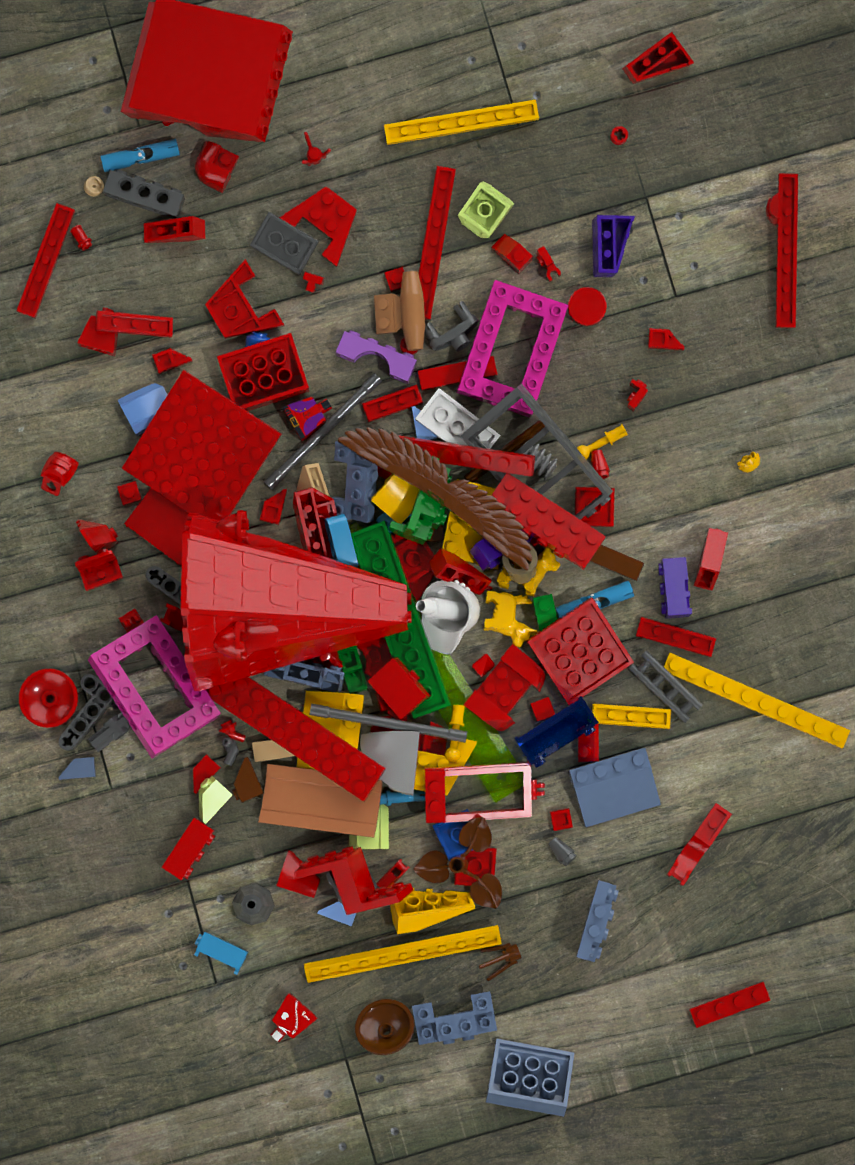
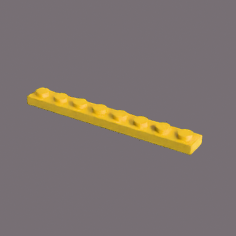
[384,100,539,145]

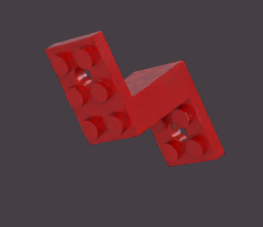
[294,846,413,915]

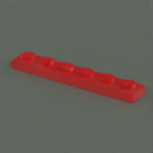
[16,203,75,319]

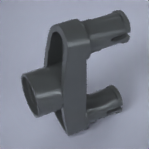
[425,301,479,352]

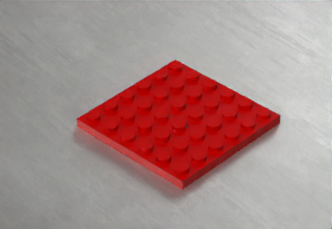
[122,370,282,521]

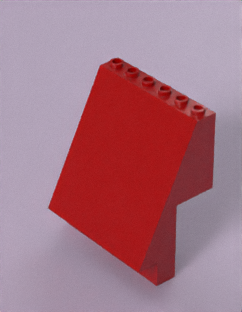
[121,0,293,142]

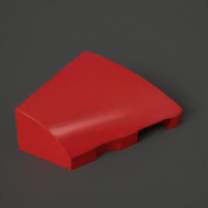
[277,850,321,898]

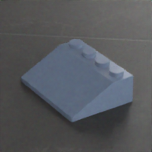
[568,748,661,827]
[486,1039,574,1117]

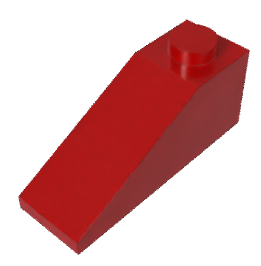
[144,216,205,243]
[429,548,492,595]

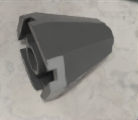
[232,883,275,926]

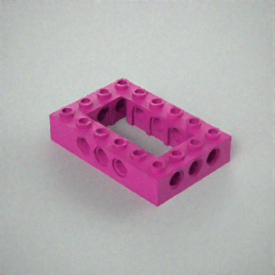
[456,280,568,418]
[88,615,221,759]

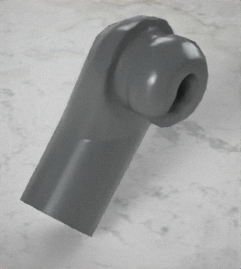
[222,737,239,767]

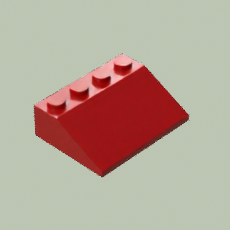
[217,333,310,411]

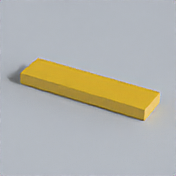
[591,704,671,729]

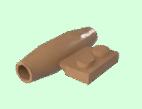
[374,271,425,351]

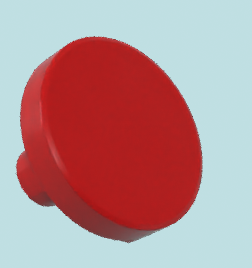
[568,287,607,326]

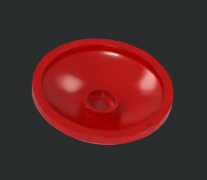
[19,669,78,728]

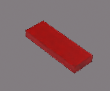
[362,384,423,423]

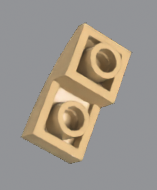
[252,740,295,762]

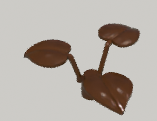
[413,817,502,909]

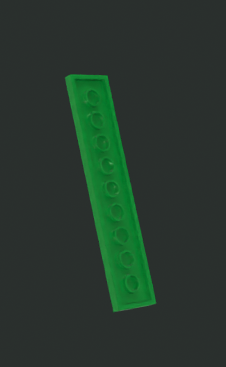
[351,521,451,719]

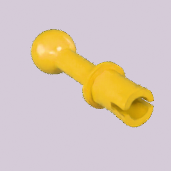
[577,424,628,460]
[445,705,465,762]

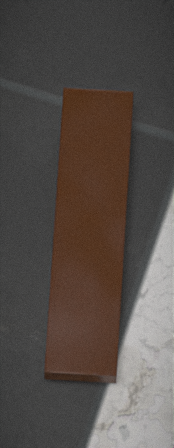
[590,545,644,581]

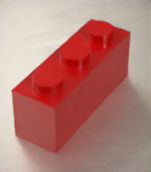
[161,818,216,880]

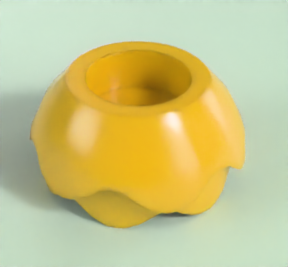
[737,452,760,473]

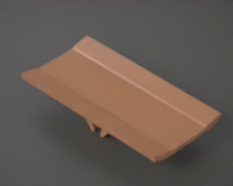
[258,764,383,838]

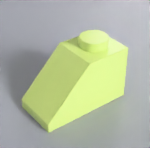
[199,776,232,824]

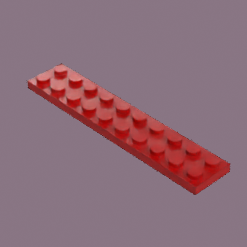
[205,677,386,802]

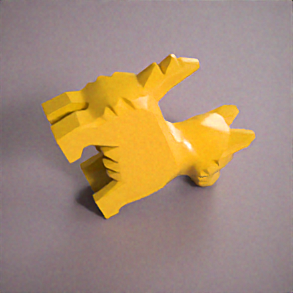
[497,547,560,597]
[483,591,538,648]

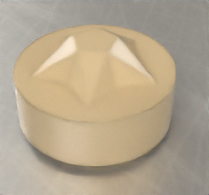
[84,176,104,197]

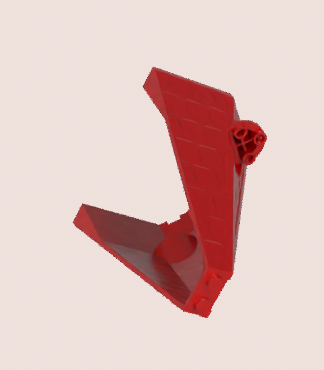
[181,510,412,691]

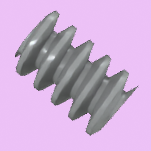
[523,440,558,480]

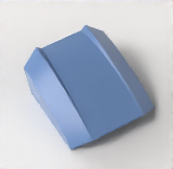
[118,383,167,436]

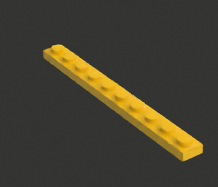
[664,653,850,749]
[304,925,502,983]

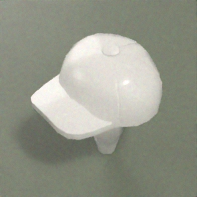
[416,580,481,655]

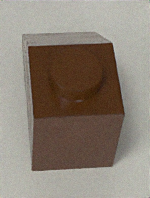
[232,757,264,803]

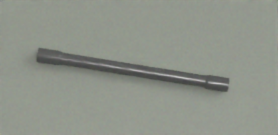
[264,373,382,490]
[309,703,467,743]

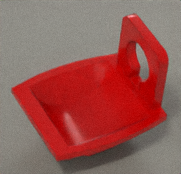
[766,192,781,225]
[40,452,79,496]

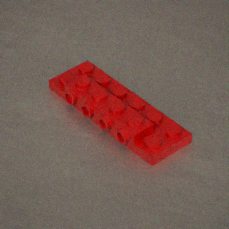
[491,473,606,570]

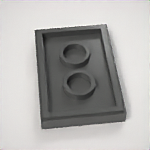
[250,212,319,275]

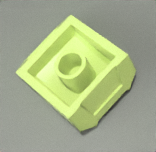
[458,181,514,238]
[349,804,389,849]

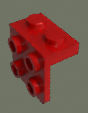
[74,549,123,591]

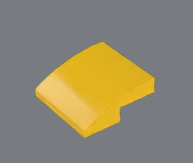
[371,474,419,524]

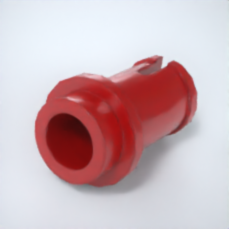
[70,225,92,251]

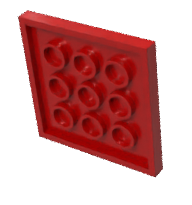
[527,597,634,706]

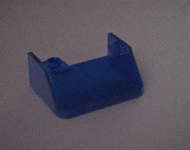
[513,696,599,768]

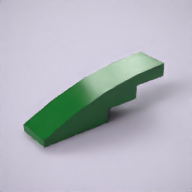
[338,645,368,694]

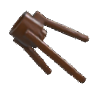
[479,943,521,981]

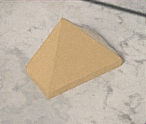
[296,463,330,497]

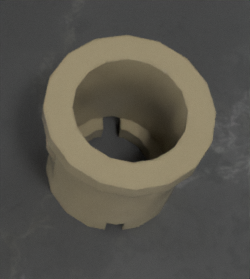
[502,545,538,584]

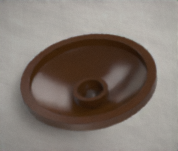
[355,999,415,1055]

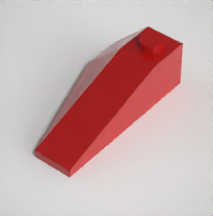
[76,520,119,552]

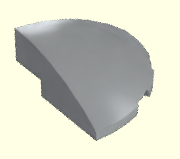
[360,731,420,796]

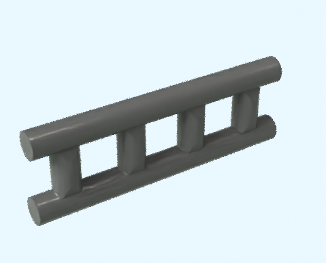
[629,650,703,723]

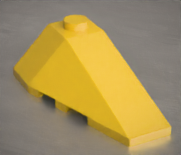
[390,888,475,934]

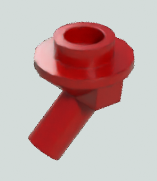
[219,720,246,743]

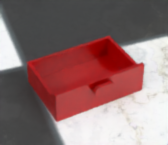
[368,657,430,720]

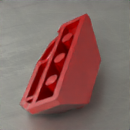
[293,487,337,559]

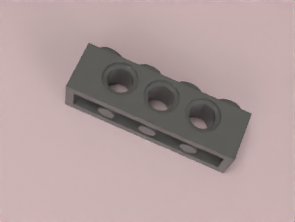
[103,169,185,219]

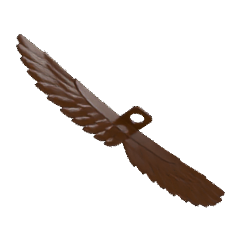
[338,427,532,571]

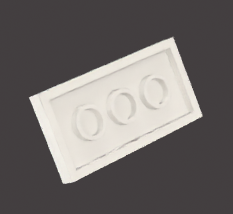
[415,388,501,449]

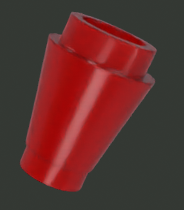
[591,450,610,479]

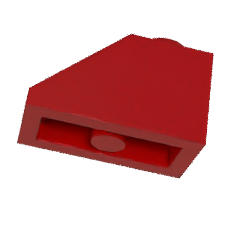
[491,234,533,274]

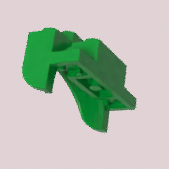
[389,456,452,545]

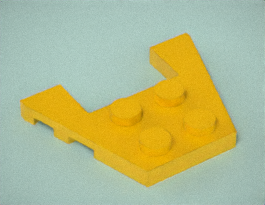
[414,739,477,796]

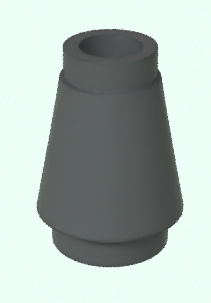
[548,837,577,866]

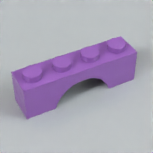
[336,330,417,384]

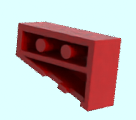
[622,32,694,84]

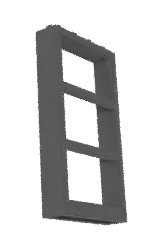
[461,384,613,520]

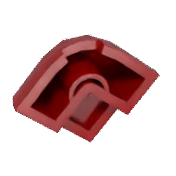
[195,141,239,193]

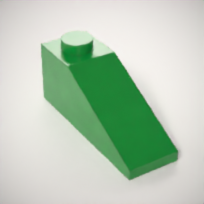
[532,594,557,632]

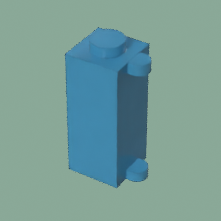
[194,932,249,975]

